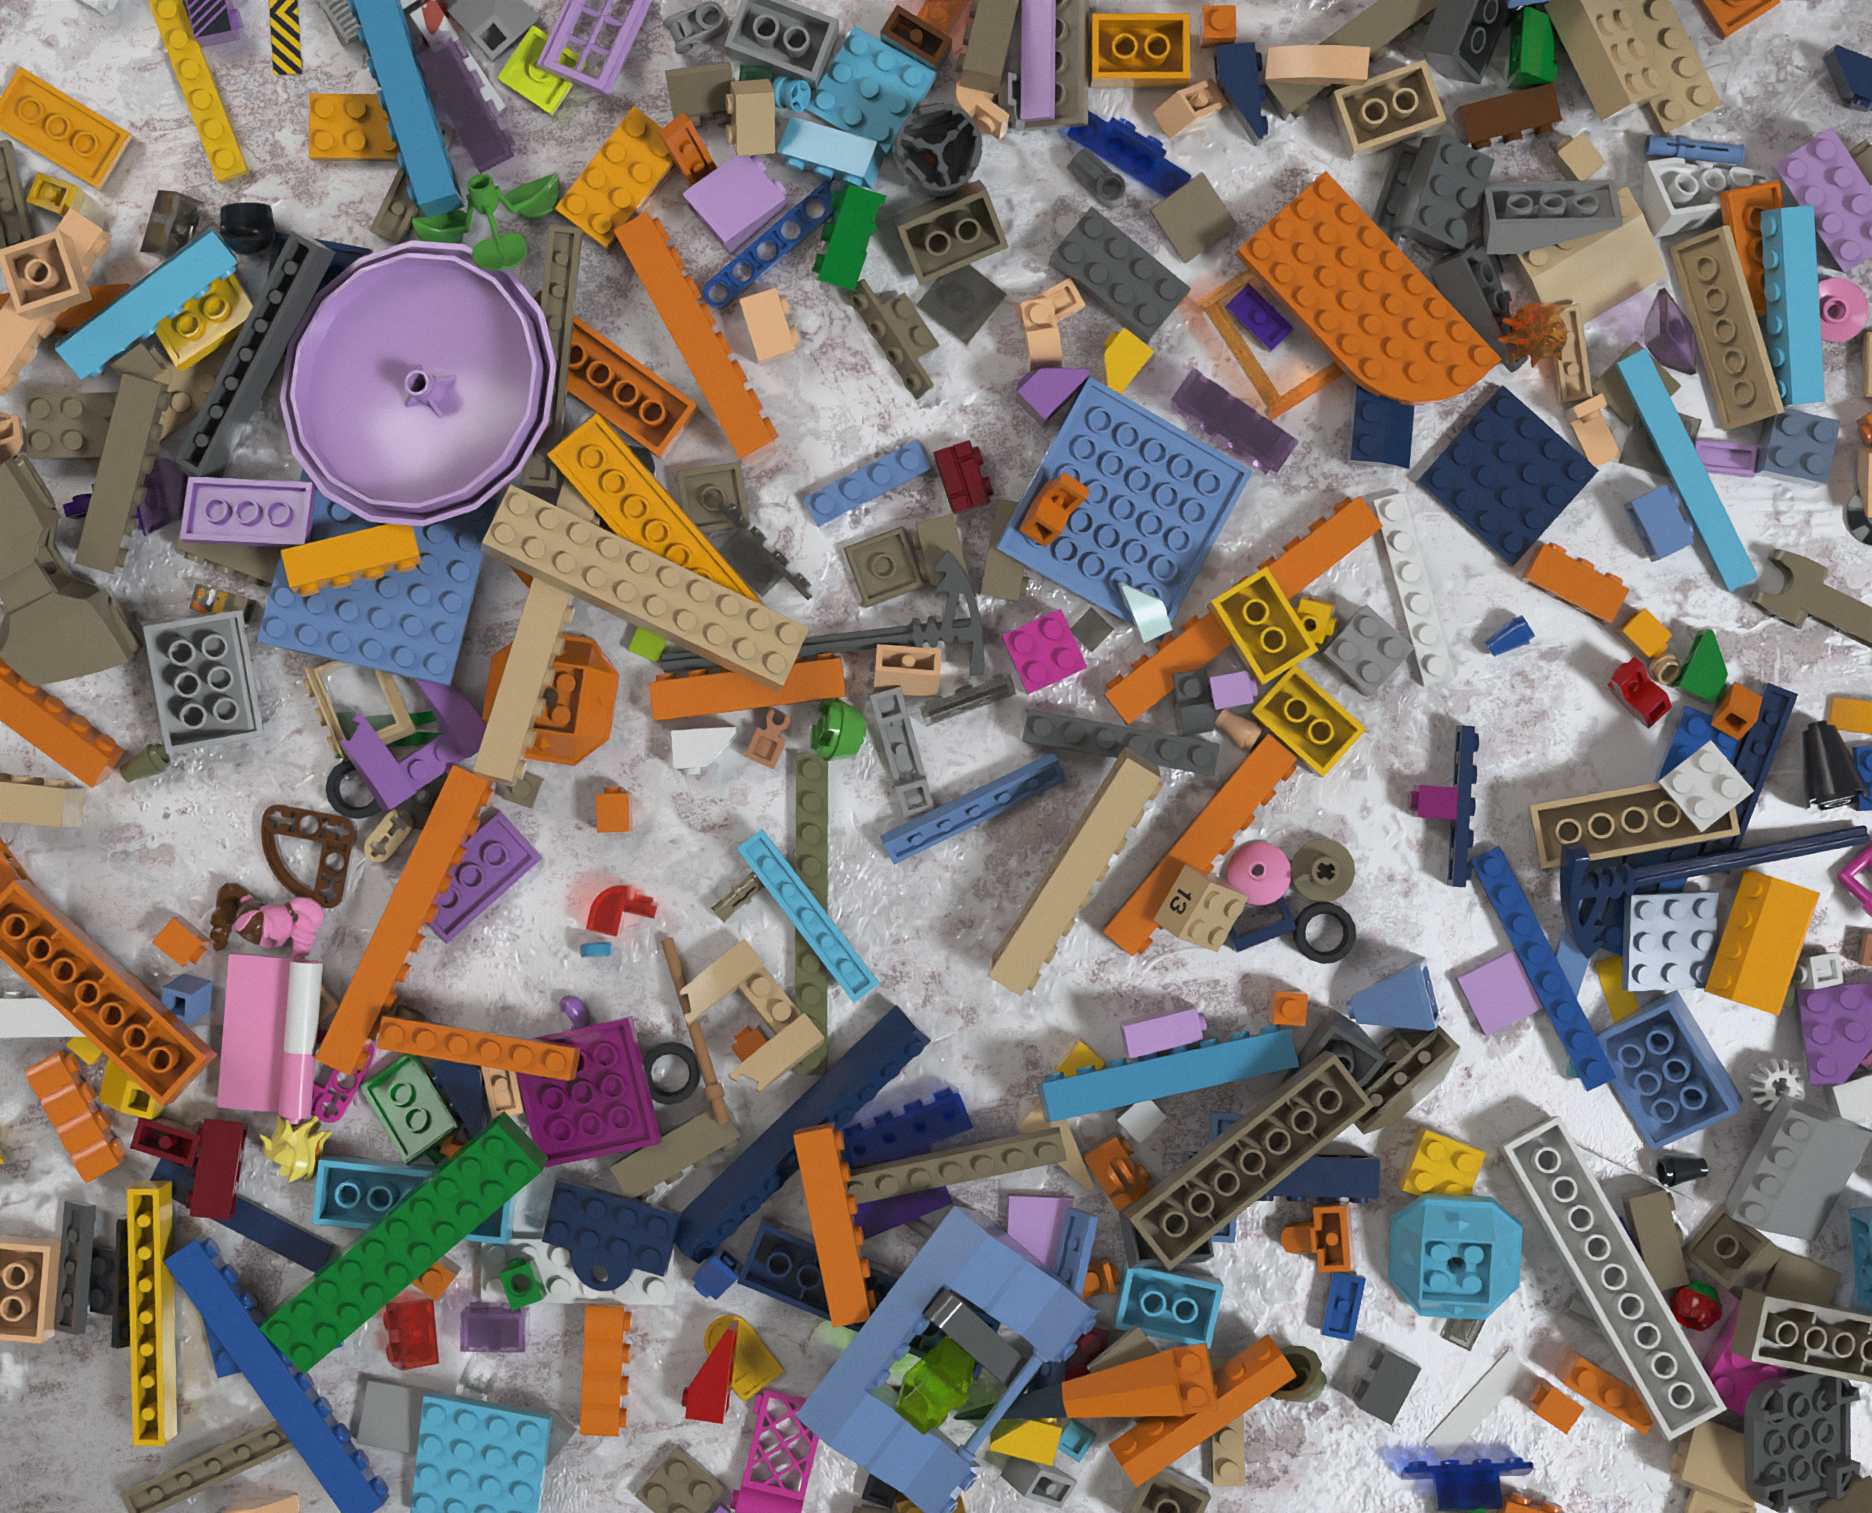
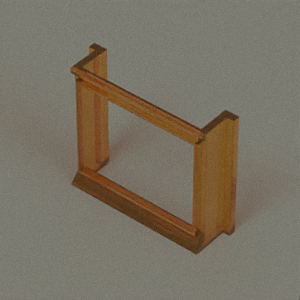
[1194,269,1345,422]

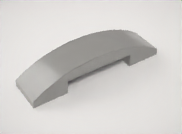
[869,686,935,818]

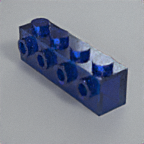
[843,1086,973,1170]

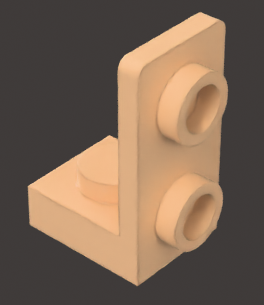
[1564,393,1621,467]

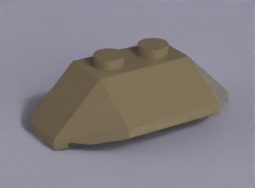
[1353,1025,1461,1135]

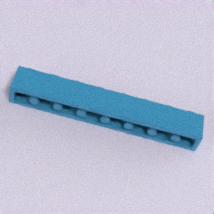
[1037,1024,1299,1122]

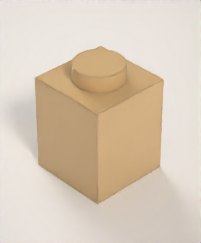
[1550,133,1607,181]

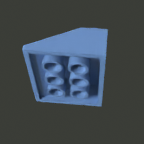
[1595,989,1743,1151]

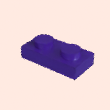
[1225,283,1294,353]

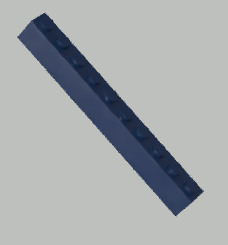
[674,1005,931,1264]

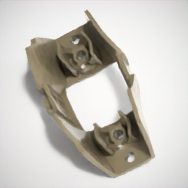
[0,455,144,686]

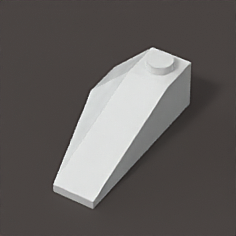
[1642,157,1773,237]

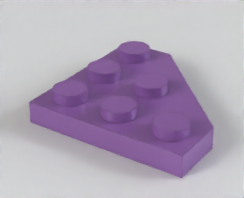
[1796,983,1872,1087]

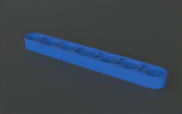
[703,177,866,309]

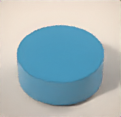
[580,942,613,958]

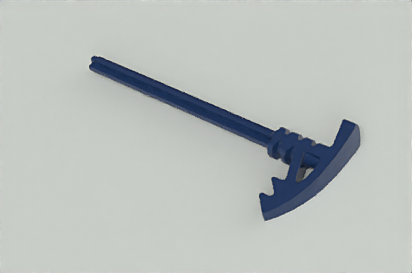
[1560,825,1870,959]

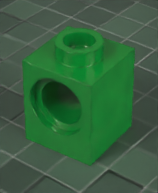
[499,1256,547,1311]

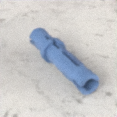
[1644,135,1746,166]

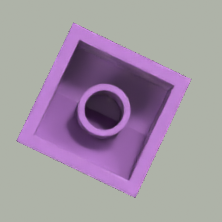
[1015,368,1091,427]

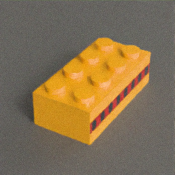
[555,106,678,255]

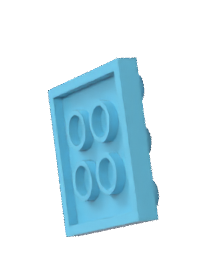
[805,26,937,158]

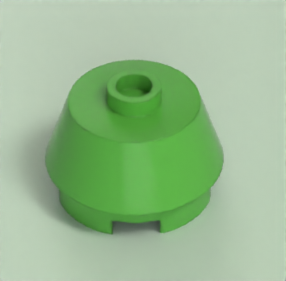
[810,698,866,762]

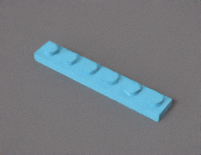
[736,828,880,1003]

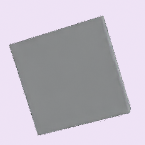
[356,1378,433,1455]

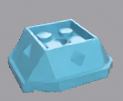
[1388,1193,1523,1320]

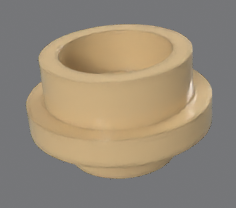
[1649,653,1681,685]

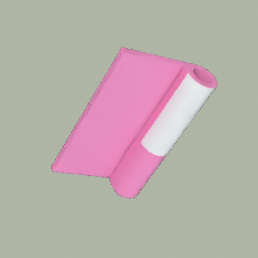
[217,953,323,1124]

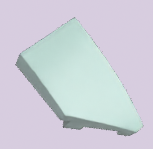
[1118,582,1172,643]

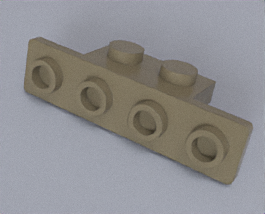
[847,279,940,400]

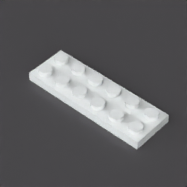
[481,1237,675,1305]

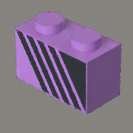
[186,0,243,47]

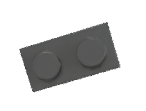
[1352,1343,1422,1425]

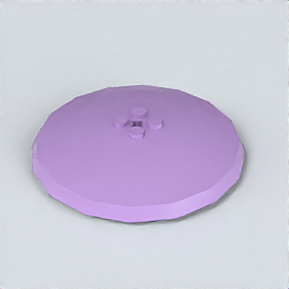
[280,240,557,527]

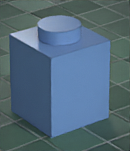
[162,973,212,1024]

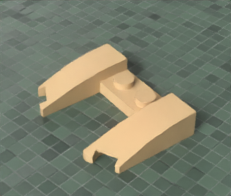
[680,939,825,1093]

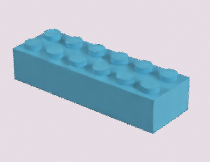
[312,1154,517,1245]

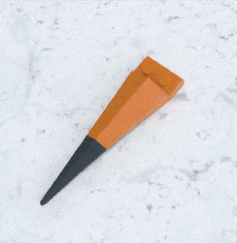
[953,1342,1219,1420]

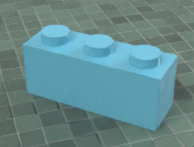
[777,116,886,189]

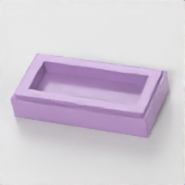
[1691,439,1758,478]

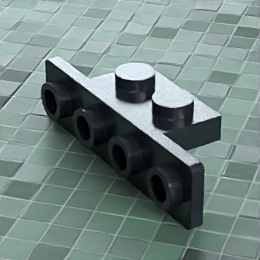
[90,1218,130,1349]

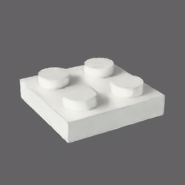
[1658,740,1754,833]

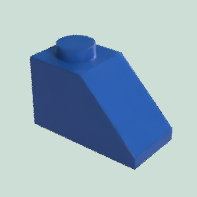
[692,1245,743,1300]

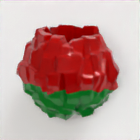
[1670,1279,1723,1332]

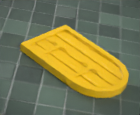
[704,1314,785,1402]

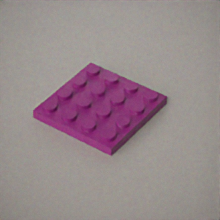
[516,1016,662,1168]

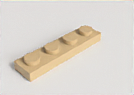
[1209,1355,1245,1487]

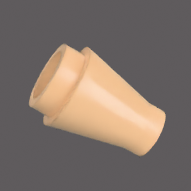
[1214,708,1264,751]

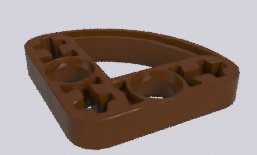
[261,805,357,908]

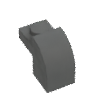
[1172,668,1214,737]

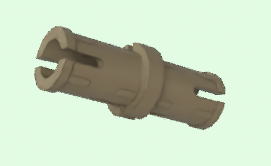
[711,871,764,923]

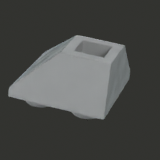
[447,0,539,61]

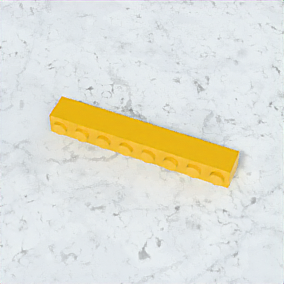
[127,1181,177,1446]

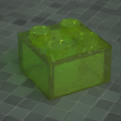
[894,1336,975,1436]

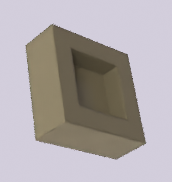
[502,772,544,809]

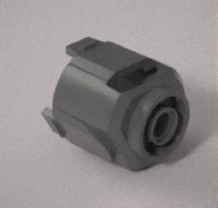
[892,103,983,198]

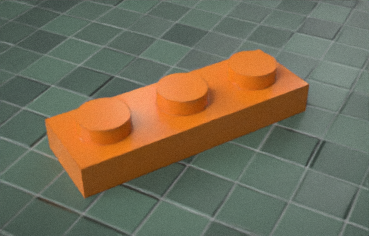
[658,112,717,188]

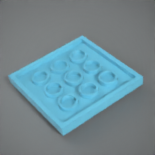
[410,1391,553,1513]

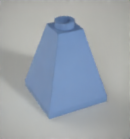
[1346,957,1441,1031]

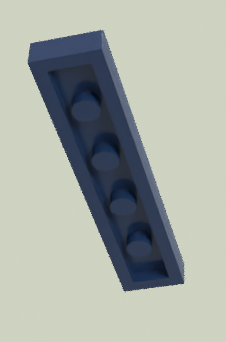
[1447,725,1479,887]

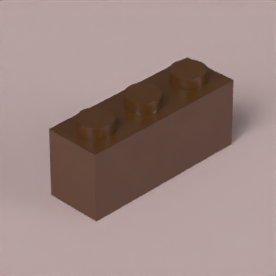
[1453,83,1562,152]

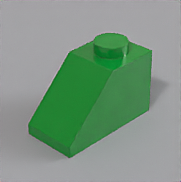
[1671,629,1728,704]

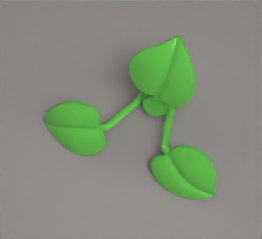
[412,173,559,271]

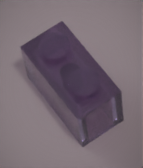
[460,1301,530,1352]

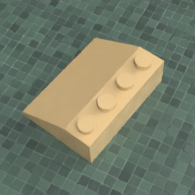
[1507,186,1667,327]

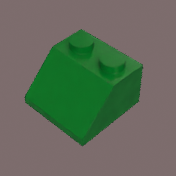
[1507,7,1560,89]

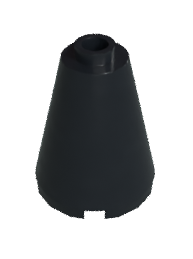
[1802,720,1871,812]

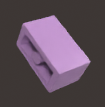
[1207,671,1258,710]

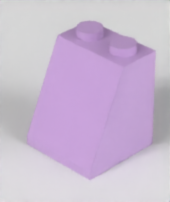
[682,155,788,255]

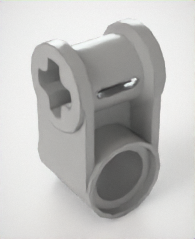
[663,0,728,54]

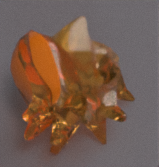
[1498,302,1567,368]

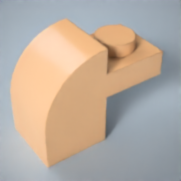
[954,76,1010,140]
[1020,297,1063,371]

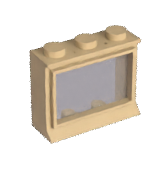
[303,660,418,762]

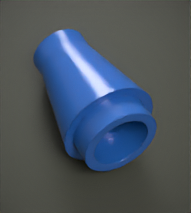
[1484,615,1535,657]

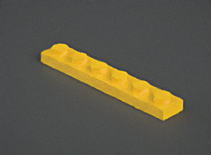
[148,0,250,184]

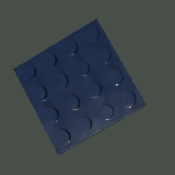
[1416,385,1599,567]

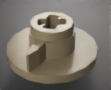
[1291,838,1355,903]

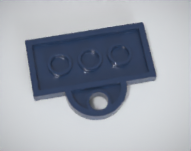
[542,1178,681,1291]

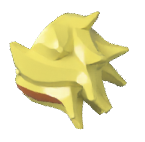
[259,1115,332,1183]

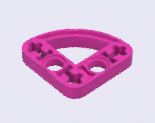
[311,1028,377,1123]

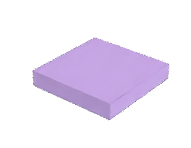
[1455,950,1543,1036]

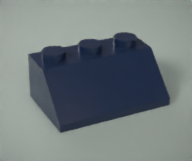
[1345,380,1415,470]

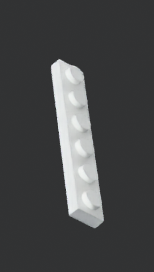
[1372,492,1455,686]

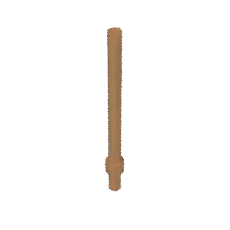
[661,937,730,1125]

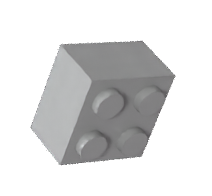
[1319,604,1415,697]

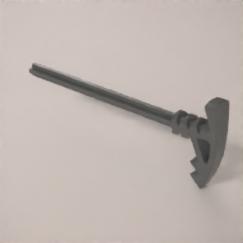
[661,550,985,676]

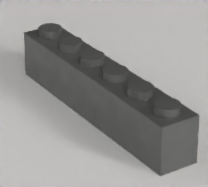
[1022,709,1220,776]

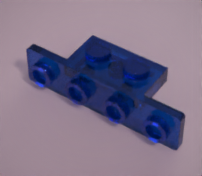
[1067,110,1191,198]
[1401,1457,1534,1511]

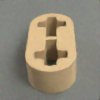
[364,809,416,863]

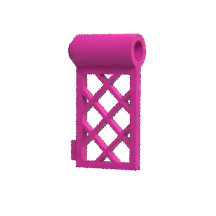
[729,1388,819,1513]

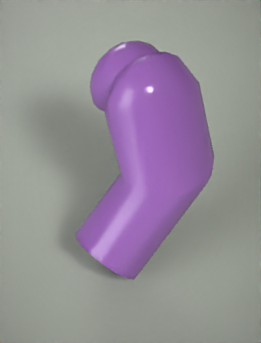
[559,996,590,1029]

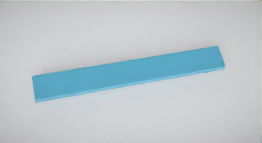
[1614,348,1758,592]

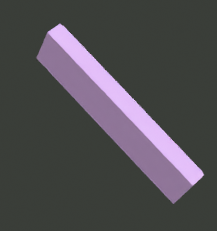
[1020,0,1056,122]

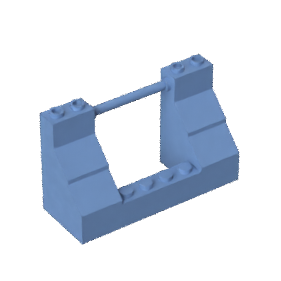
[795,1206,1099,1513]

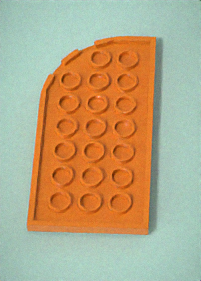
[1234,171,1502,406]

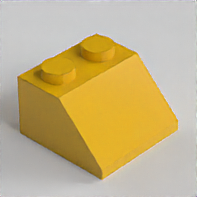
[988,1418,1062,1466]

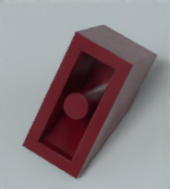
[130,1116,203,1167]

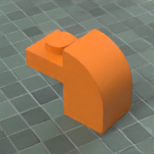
[1019,472,1090,548]

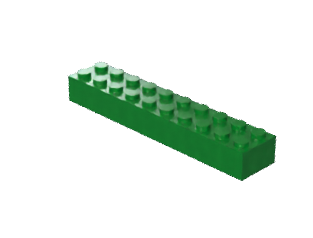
[259,1111,548,1374]

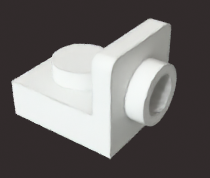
[1791,952,1844,989]

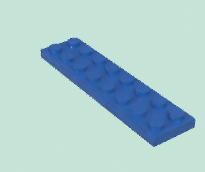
[1598,706,1744,957]

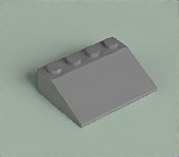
[139,609,264,754]
[1725,1094,1872,1242]

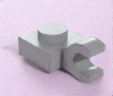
[998,72,1025,134]

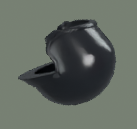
[219,202,276,256]

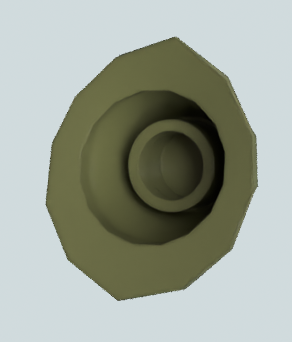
[1269,1346,1327,1403]

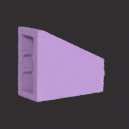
[1119,1005,1207,1058]

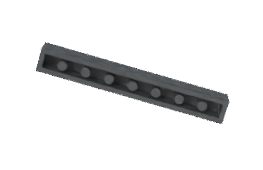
[174,231,336,478]

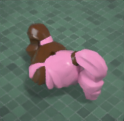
[210,882,324,959]

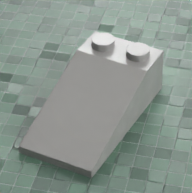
[1480,180,1623,255]

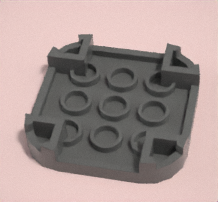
[1744,1371,1861,1513]

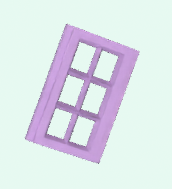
[537,0,653,97]

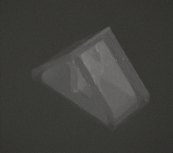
[454,1345,506,1402]

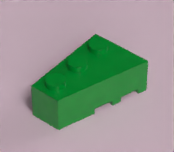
[811,184,887,291]

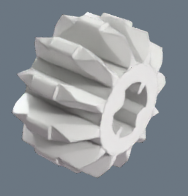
[1747,1058,1805,1112]

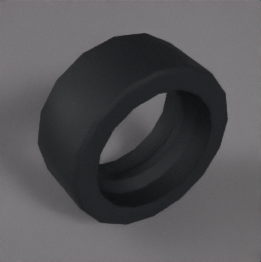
[325,760,382,819]
[1293,902,1356,964]
[643,1041,701,1105]

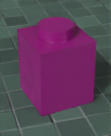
[1408,785,1458,820]

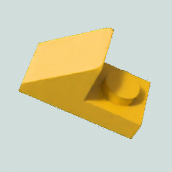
[25,172,86,218]

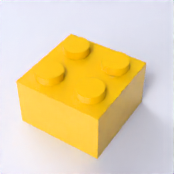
[1396,1125,1486,1197]

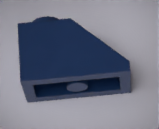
[1823,45,1872,112]

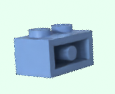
[1623,485,1695,562]

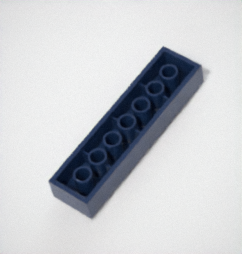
[737,1216,1001,1381]

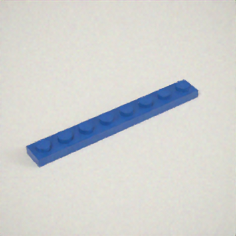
[1469,846,1617,1092]

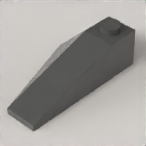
[1429,235,1529,373]
[1277,1008,1387,1089]

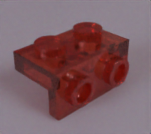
[383,1298,439,1371]

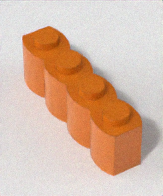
[24,1049,127,1183]
[580,1303,633,1437]

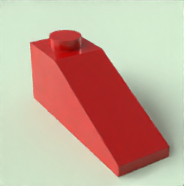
[681,1320,739,1424]

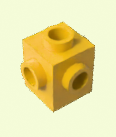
[1293,595,1338,647]

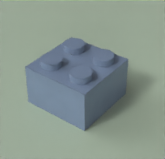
[1755,409,1841,488]

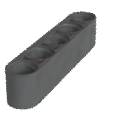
[924,1289,1040,1396]

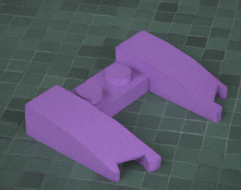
[339,679,487,811]

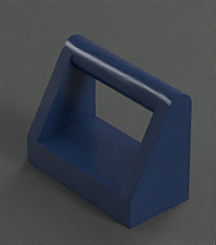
[1228,896,1297,952]

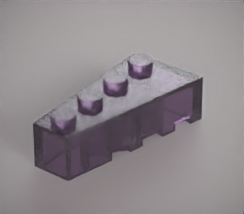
[416,31,516,174]
[1171,367,1299,475]

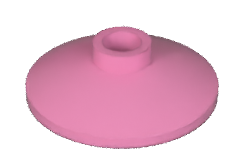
[1818,278,1869,343]
[1227,842,1292,906]

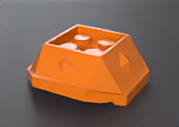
[482,634,620,766]

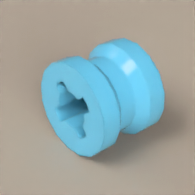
[772,76,811,113]

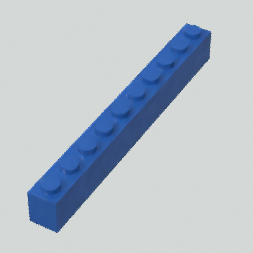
[164,1234,390,1513]

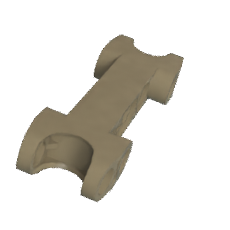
[1747,549,1872,649]

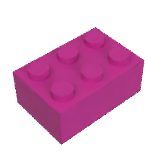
[1701,1300,1789,1417]

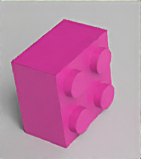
[1001,609,1088,695]

